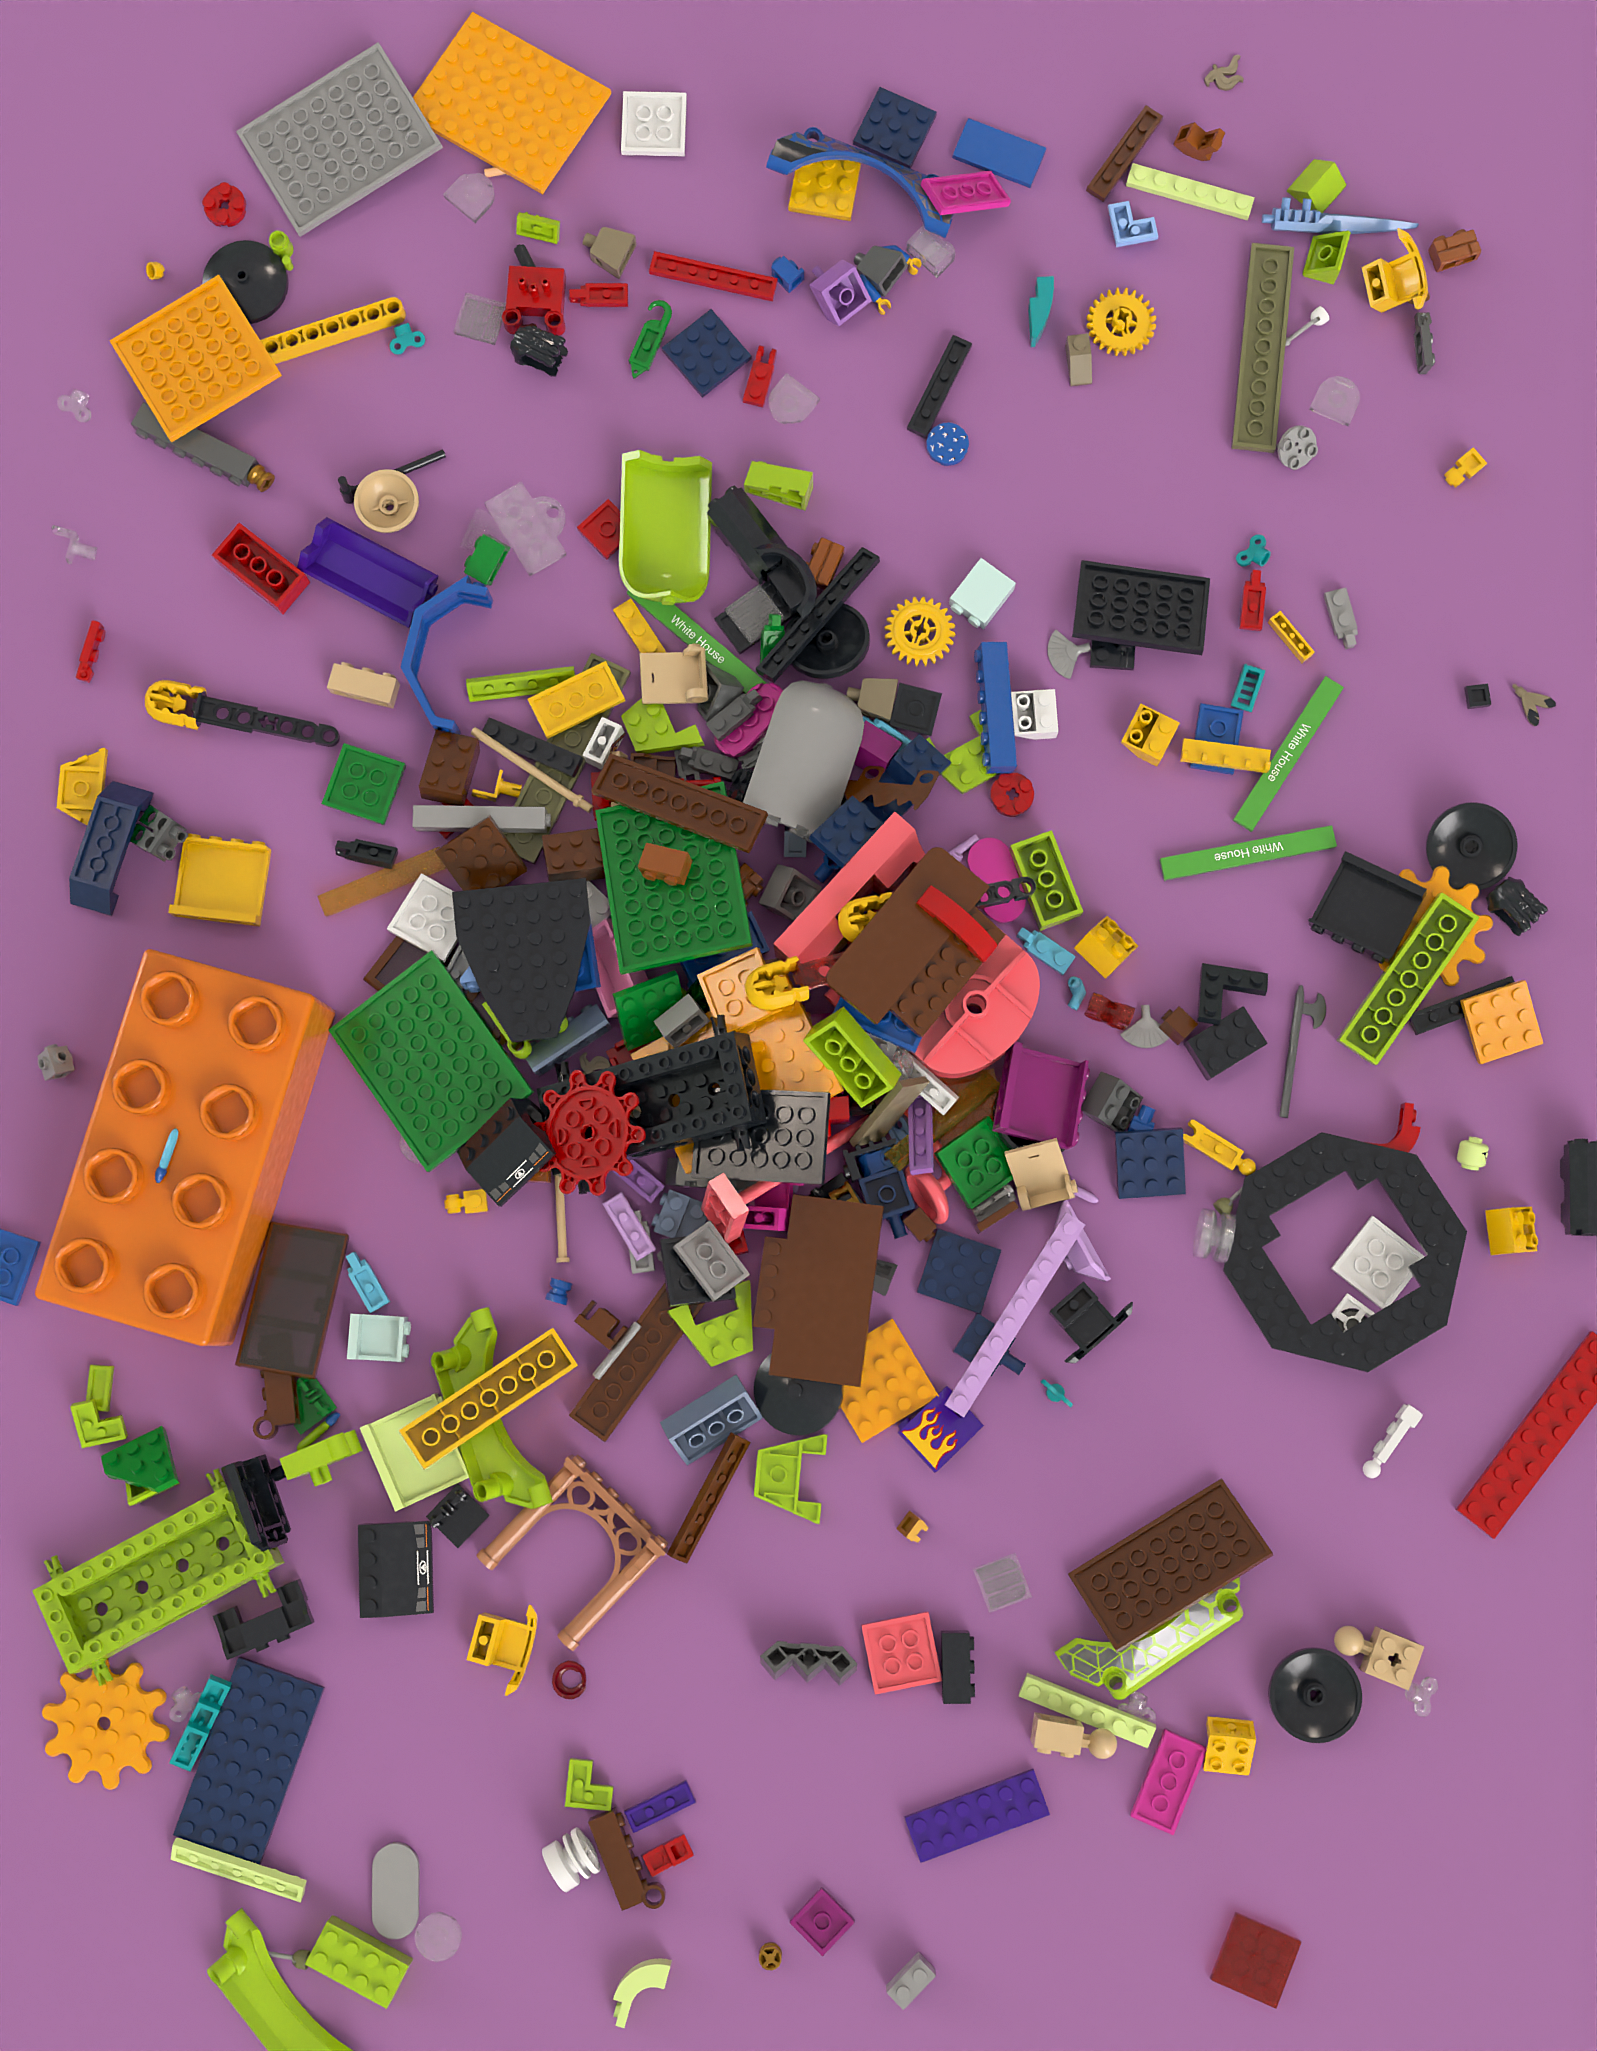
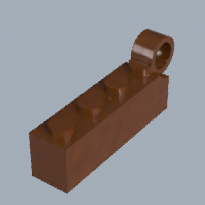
[253,1333,301,1440]
[588,1807,666,1911]

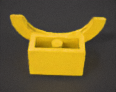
[1362,228,1428,313]
[466,1605,538,1696]

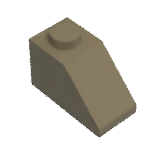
[1065,333,1092,387]

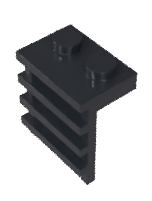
[842,1136,897,1183]

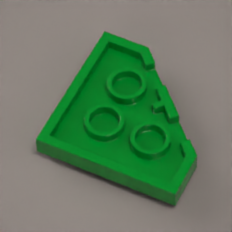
[101,1426,179,1493]

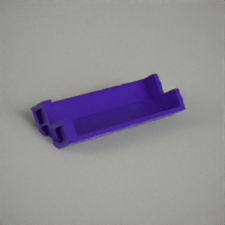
[297,517,439,628]

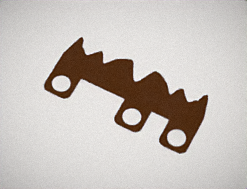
[844,766,939,810]

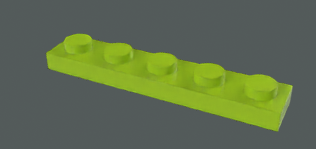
[466,666,575,702]

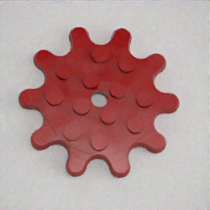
[534,1070,646,1196]

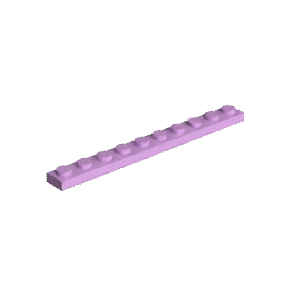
[945,1212,1085,1417]

